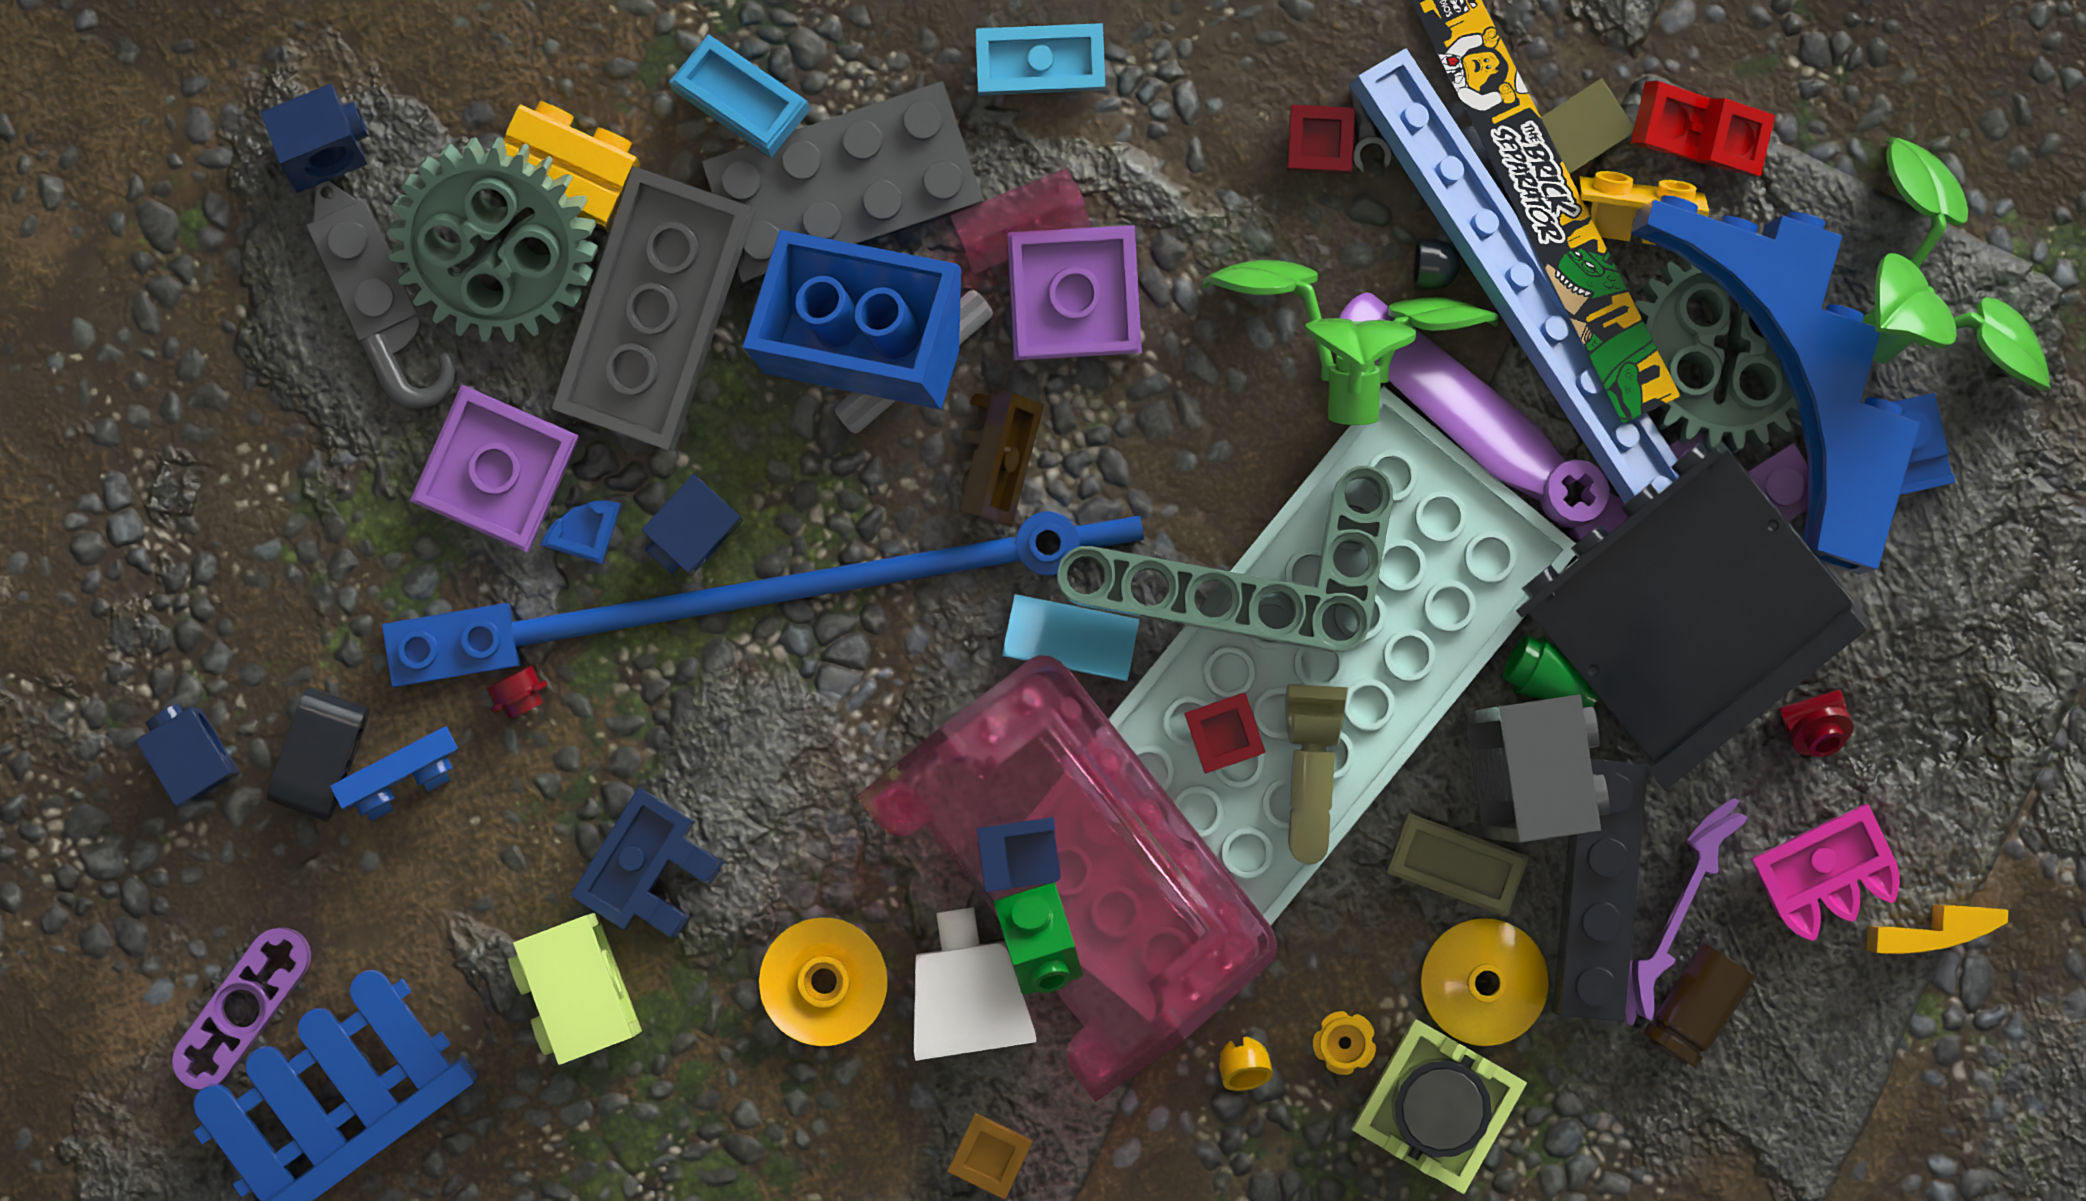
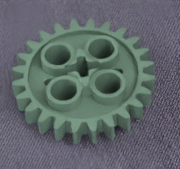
[387,137,598,342]
[1634,259,1800,453]

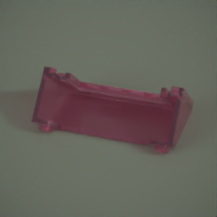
[856,655,1277,1102]

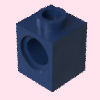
[261,83,369,193]
[641,473,744,576]
[136,703,240,807]

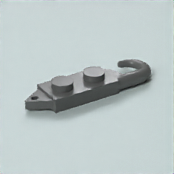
[306,180,455,409]

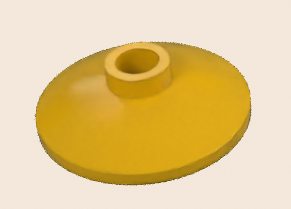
[759,918,888,1046]
[1421,918,1549,1046]

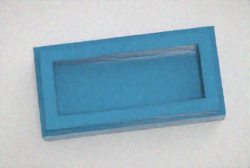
[669,34,810,158]

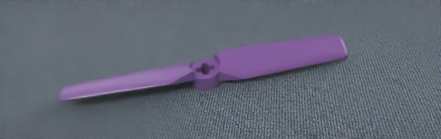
[1339,292,1784,698]

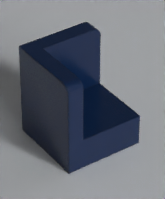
[976,817,1061,892]

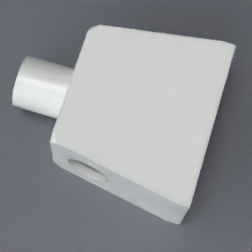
[914,907,1036,1061]

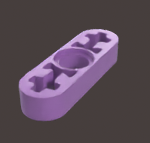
[172,927,311,1090]

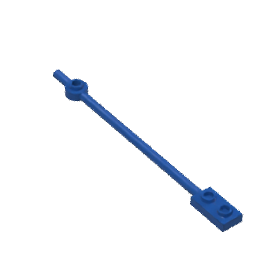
[382,511,1144,687]

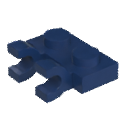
[570,787,725,938]

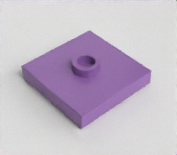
[1006,225,1142,360]
[410,384,580,553]

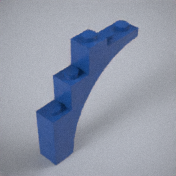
[1631,195,1920,575]

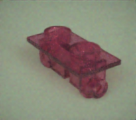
[950,167,1092,274]

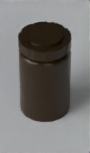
[1643,943,1756,1068]

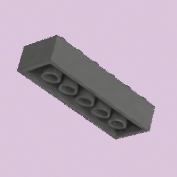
[1464,694,1610,842]

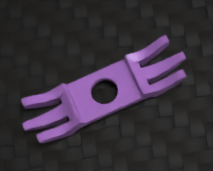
[1625,798,1748,1026]

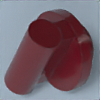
[1778,689,1854,757]

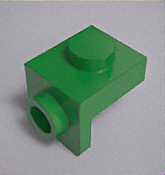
[993,882,1083,995]

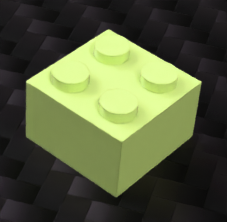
[508,912,642,1065]

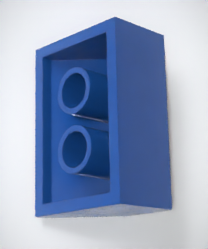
[743,230,961,410]

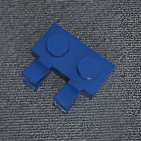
[330,726,459,822]

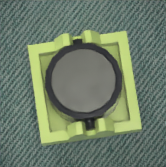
[1351,1018,1527,1194]

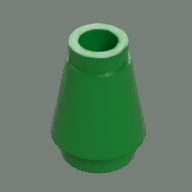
[1503,635,1599,708]

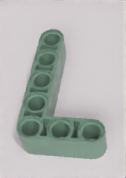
[1057,466,1393,652]

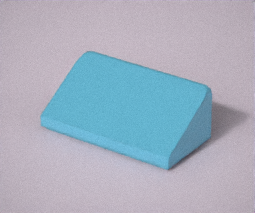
[1002,594,1140,682]

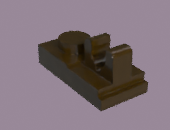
[959,390,1044,527]

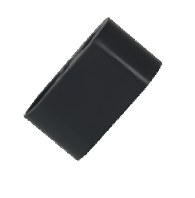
[267,686,370,822]

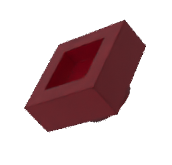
[1287,104,1355,174]
[1184,692,1266,774]

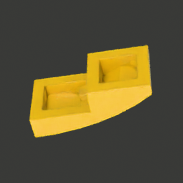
[1866,904,2008,954]

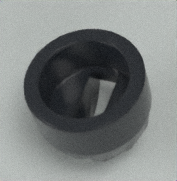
[1413,238,1461,290]

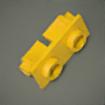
[1578,171,1709,245]

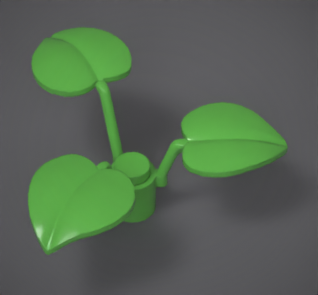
[1863,136,2051,392]
[1202,260,1499,425]

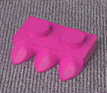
[1750,804,1900,941]

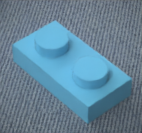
[976,23,1105,95]

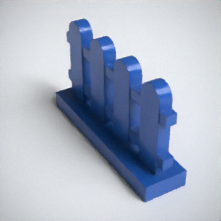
[193,970,478,1201]

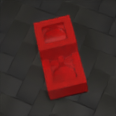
[1630,81,1775,176]

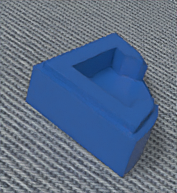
[541,500,622,565]

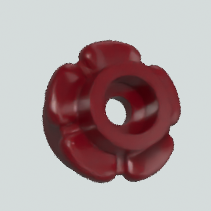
[486,665,548,720]

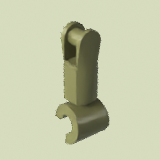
[1285,684,1348,865]

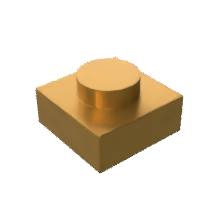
[947,1112,1033,1199]

